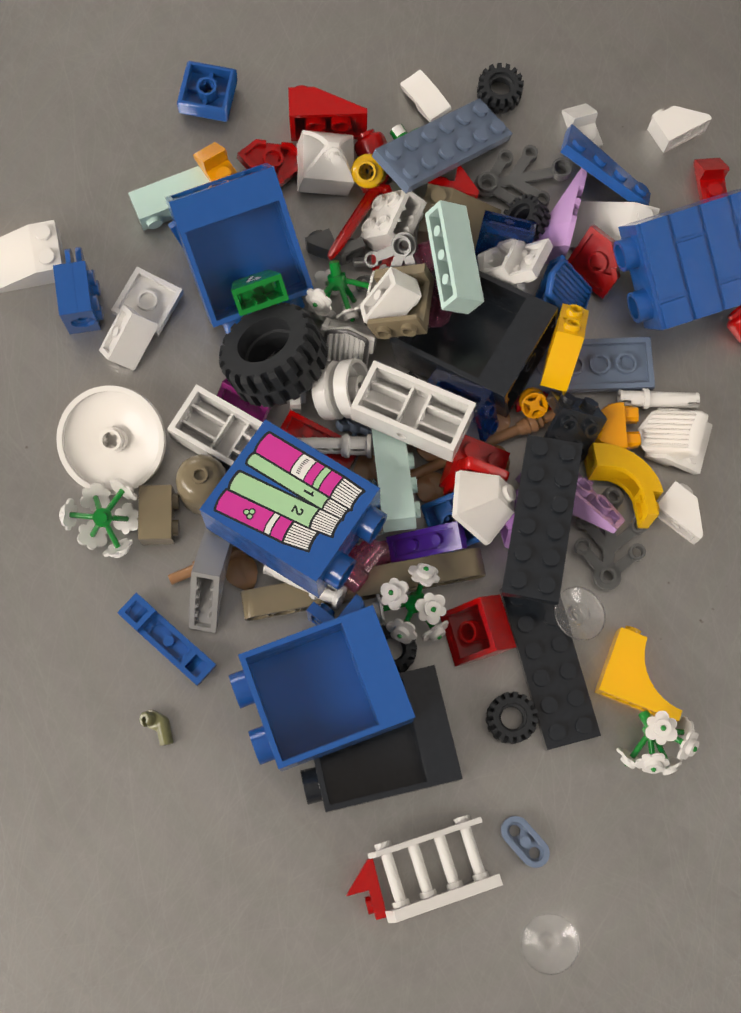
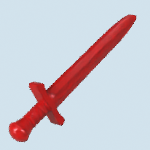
[327,174,392,260]

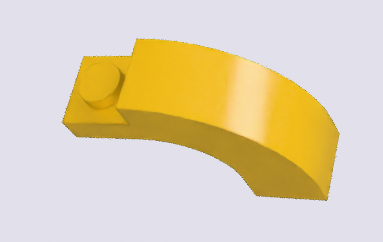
[584,443,664,529]

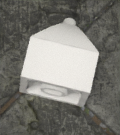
[297,130,354,196]

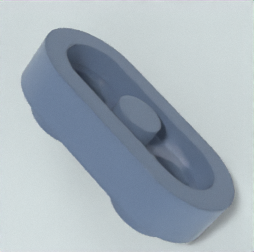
[500,816,550,868]

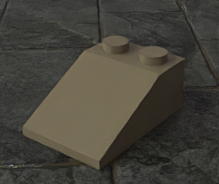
[417,184,501,256]

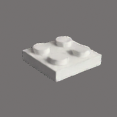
[111,267,184,337]

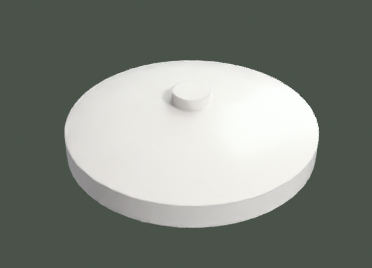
[57,386,166,495]

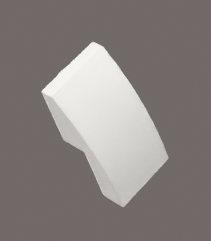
[400,70,452,122]

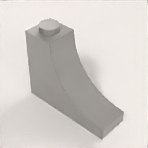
[189,528,233,633]

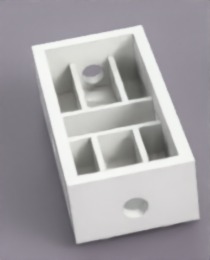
[351,360,476,462]
[167,384,263,471]

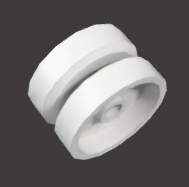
[312,358,368,420]

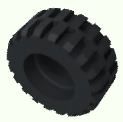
[219,302,328,407]

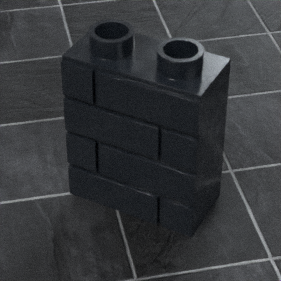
[388,268,558,418]
[300,665,463,813]

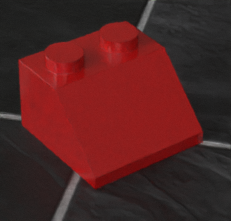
[440,594,516,667]

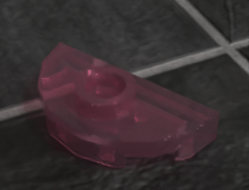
[428,279,452,327]

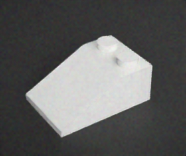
[569,201,660,251]
[0,220,66,293]

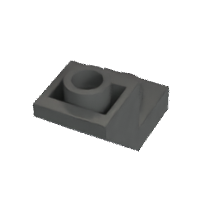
[305,228,366,266]

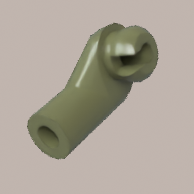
[139,710,174,746]

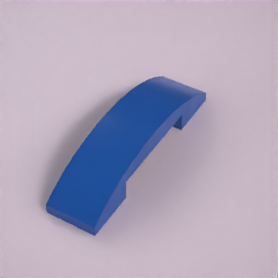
[117,592,217,686]

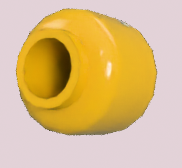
[351,154,387,188]

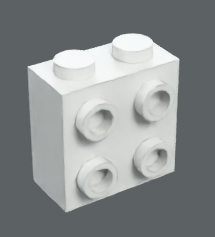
[360,190,427,251]

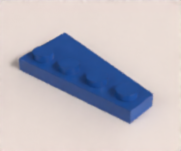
[560,124,651,205]

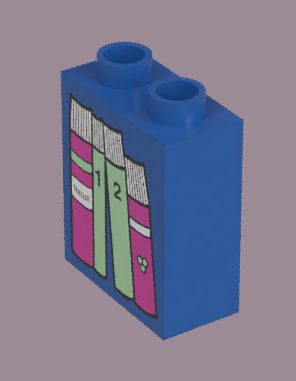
[199,419,387,598]

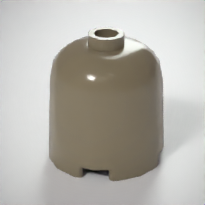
[175,454,227,515]

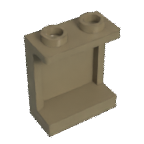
[367,263,435,339]

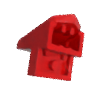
[439,435,510,496]

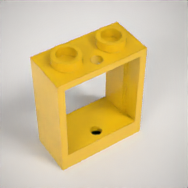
[540,303,589,392]

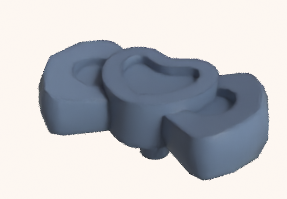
[335,417,372,436]

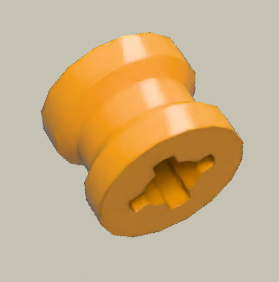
[519,387,548,419]

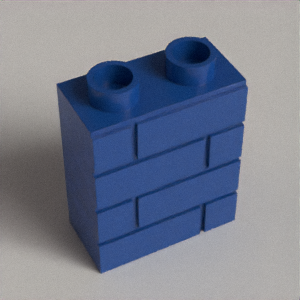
[165,163,314,334]
[613,189,741,330]
[228,605,415,772]

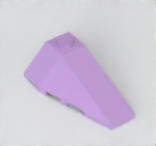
[532,168,587,264]
[515,473,625,534]

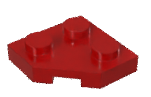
[236,139,298,187]
[567,224,621,299]

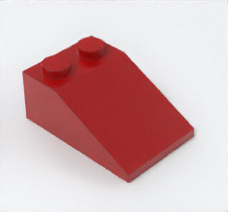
[288,85,367,141]

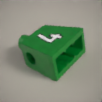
[231,269,289,316]

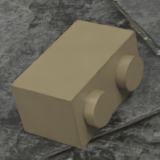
[138,485,180,545]

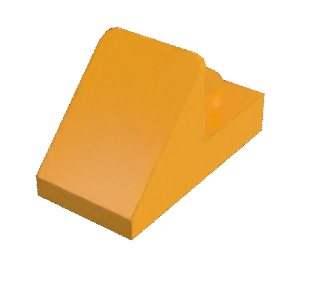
[193,142,237,182]

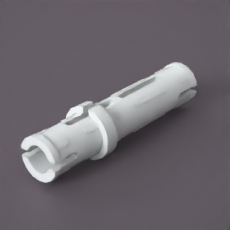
[617,388,700,409]

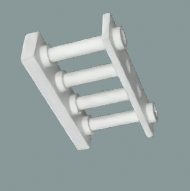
[367,814,503,923]

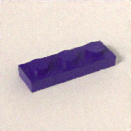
[386,521,467,563]

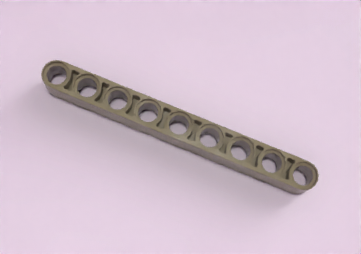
[240,548,486,621]

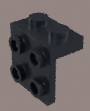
[543,391,607,462]

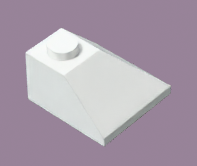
[452,470,516,545]

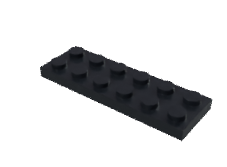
[501,434,583,606]
[500,588,601,751]

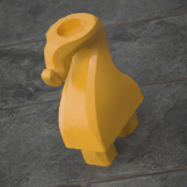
[594,402,641,450]

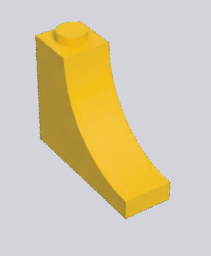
[594,626,683,722]

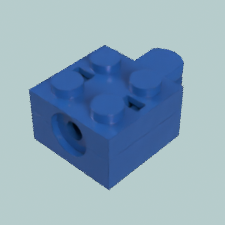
[53,247,104,335]

